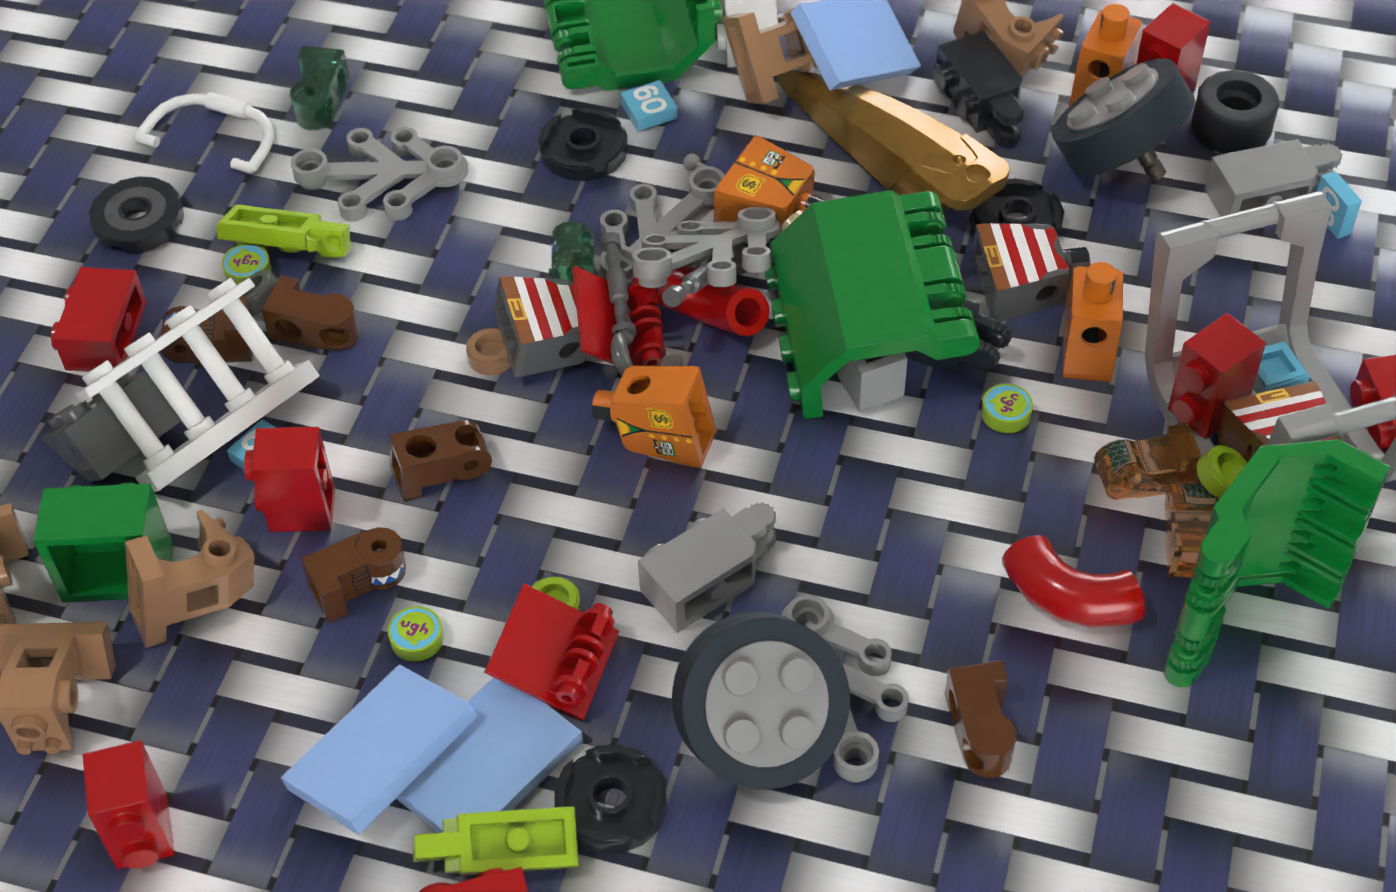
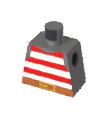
[972,224,1091,322]
[493,276,588,377]

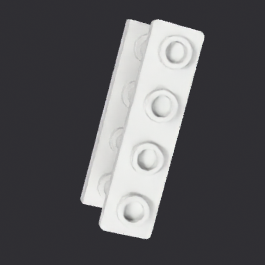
[76,278,320,492]

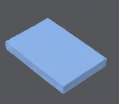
[790,0,921,90]
[281,664,478,835]
[396,678,583,833]

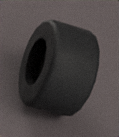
[1191,70,1279,153]

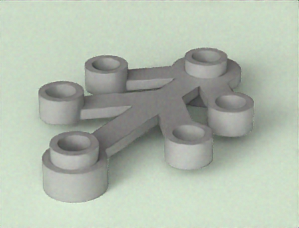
[291,127,469,222]
[596,166,725,287]
[632,207,780,288]
[781,595,909,782]

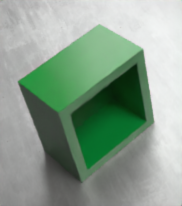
[33,483,174,602]

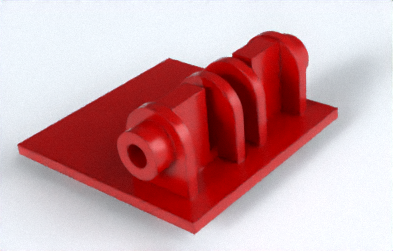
[572,266,666,366]
[484,583,619,721]

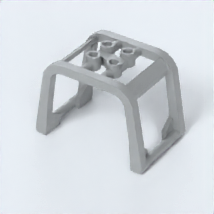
[1144,191,1396,503]

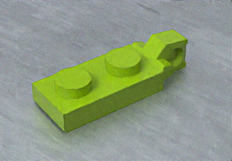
[216,204,351,258]
[412,806,578,876]

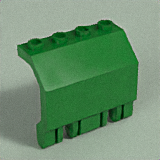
[543,0,722,91]
[764,190,980,420]
[1164,439,1391,687]

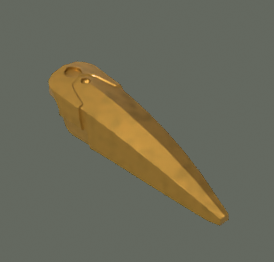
[777,69,1010,212]

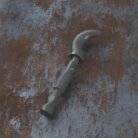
[601,232,637,376]
[662,242,747,308]

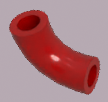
[657,265,770,336]
[1002,535,1145,628]

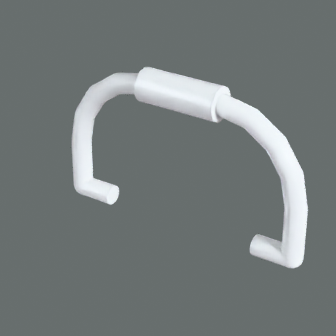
[134,92,275,174]

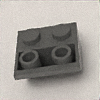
[40,371,181,482]

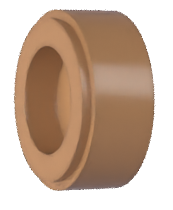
[466,328,511,375]

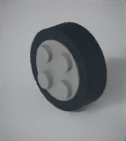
[1052,58,1195,181]
[672,611,850,789]

